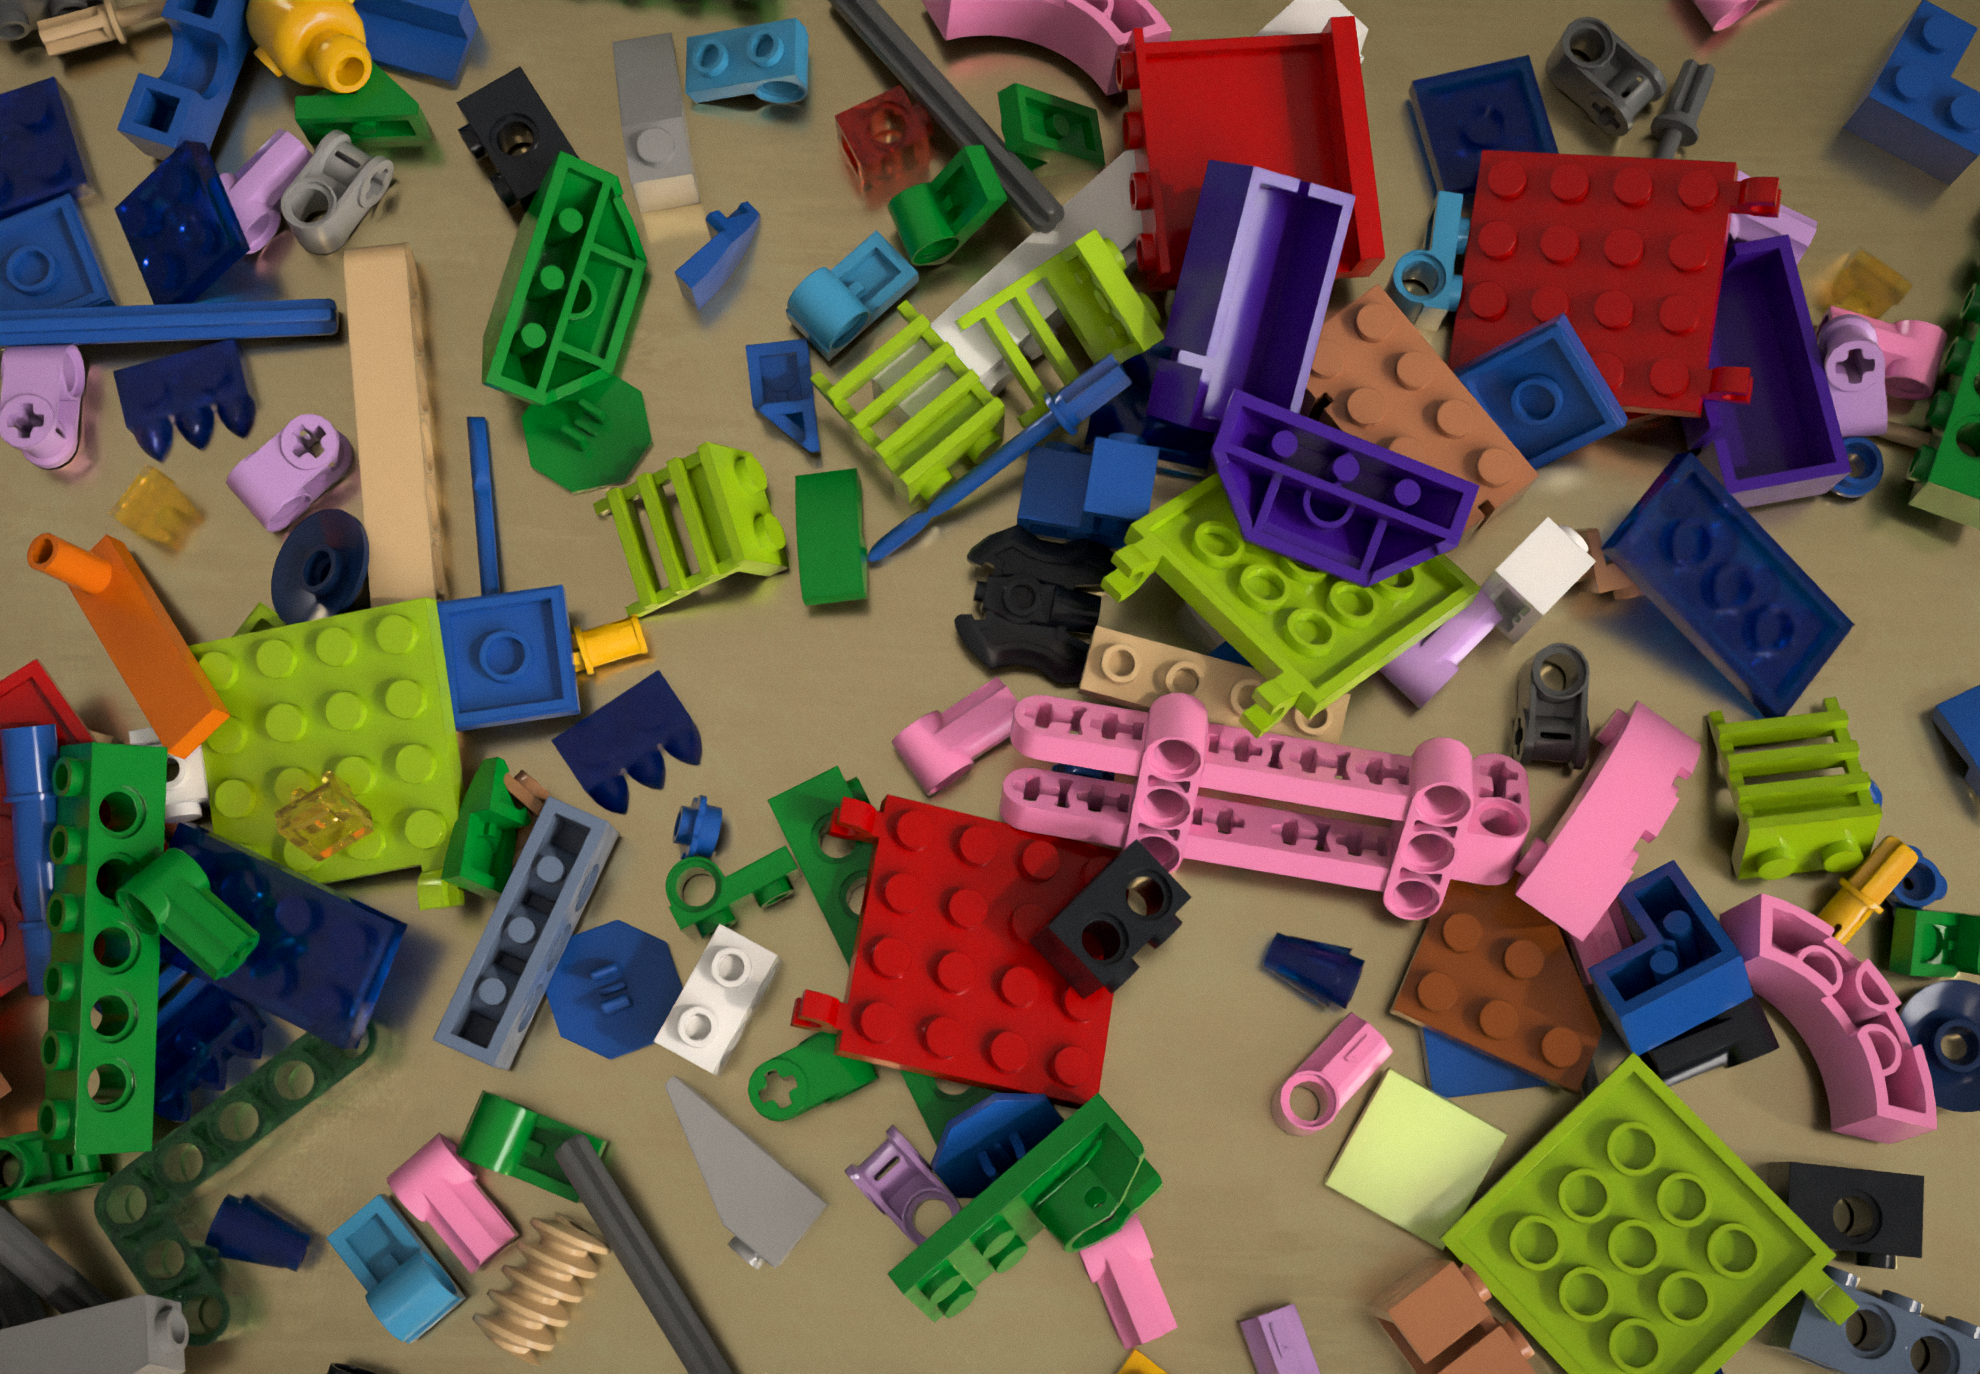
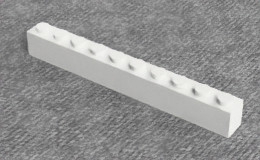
[871,0,1369,426]

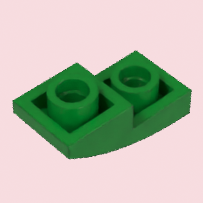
[795,468,867,606]

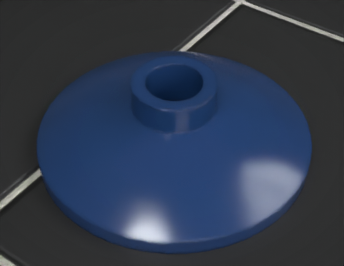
[271,509,370,625]
[1898,980,1980,1112]

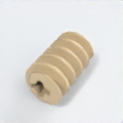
[472,1212,612,1367]

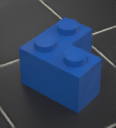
[1842,0,1980,186]
[1017,433,1160,551]
[1588,860,1753,1056]

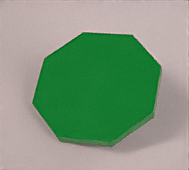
[521,374,653,494]

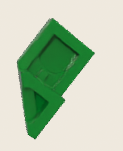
[441,757,532,899]
[1889,907,1980,978]

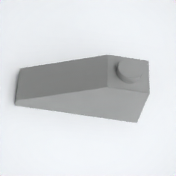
[612,32,700,213]
[664,1075,830,1270]

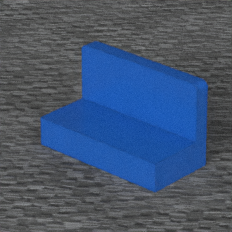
[353,0,478,86]

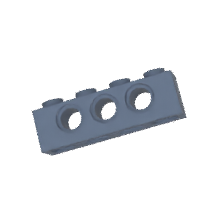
[432,796,619,1071]
[1767,1265,1980,1374]

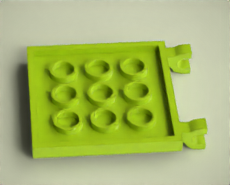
[1100,473,1481,739]
[188,597,466,942]
[1439,1052,1859,1374]

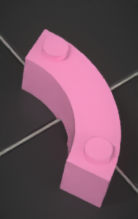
[921,0,1172,96]
[1513,700,1701,942]
[1719,893,1937,1145]

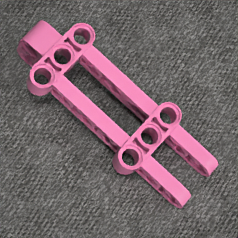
[999,693,1531,920]

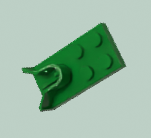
[887,1093,1163,1323]

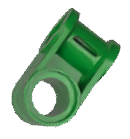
[748,1031,879,1122]
[0,1130,111,1201]

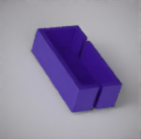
[1145,160,1356,434]
[1680,234,1852,515]

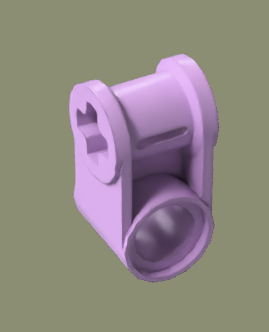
[1817,314,1888,439]
[0,344,85,469]
[226,414,354,533]
[844,1125,962,1246]

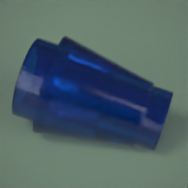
[1263,932,1366,1009]
[205,1194,314,1272]

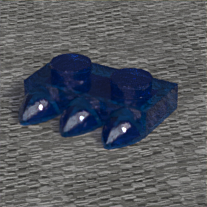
[113,338,256,462]
[551,669,702,815]
[154,976,268,1122]

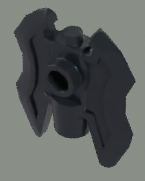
[954,525,1117,684]

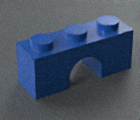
[117,0,252,172]

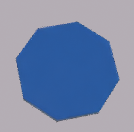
[545,919,683,1060]
[931,1093,1065,1198]

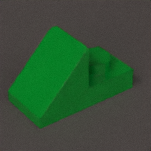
[295,61,432,145]
[997,83,1106,178]

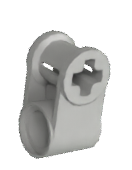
[281,130,394,254]

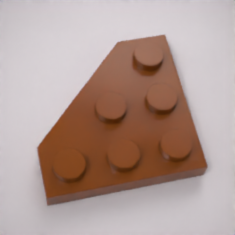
[1390,855,1603,1095]

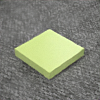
[1325,1066,1508,1251]

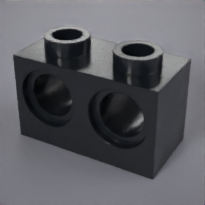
[1029,839,1191,999]

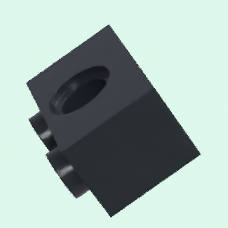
[456,66,580,215]
[1768,1162,1924,1270]

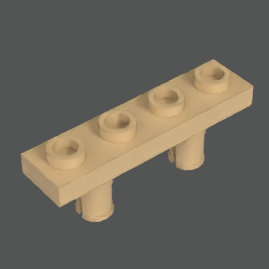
[1077,626,1351,745]

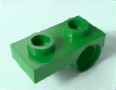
[887,144,1008,266]
[665,845,802,939]
[455,1090,608,1203]

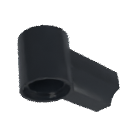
[1638,986,1780,1087]

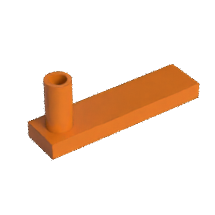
[27,533,231,759]

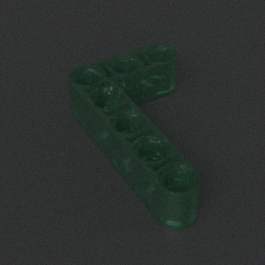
[94,1009,393,1346]

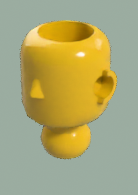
[246,0,372,94]

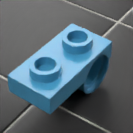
[685,18,809,104]
[1384,190,1470,331]
[786,230,919,361]
[326,1194,466,1344]

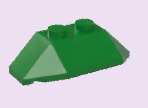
[482,151,648,408]

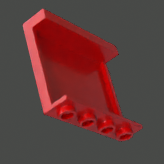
[1115,16,1385,292]

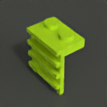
[954,228,1164,428]
[810,300,1005,509]
[593,442,790,618]
[1707,697,1883,880]

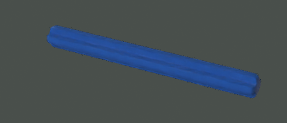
[0,298,339,348]

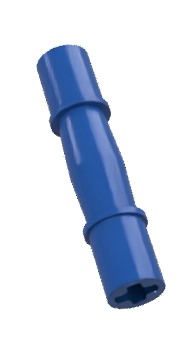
[0,724,60,996]

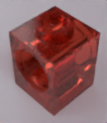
[835,85,934,191]

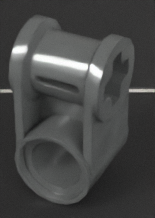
[1546,17,1667,136]
[1513,643,1590,770]

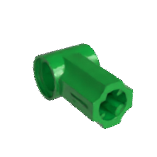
[115,848,260,981]

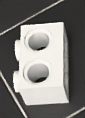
[1481,517,1596,644]
[654,924,783,1077]

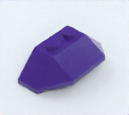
[1210,389,1480,588]

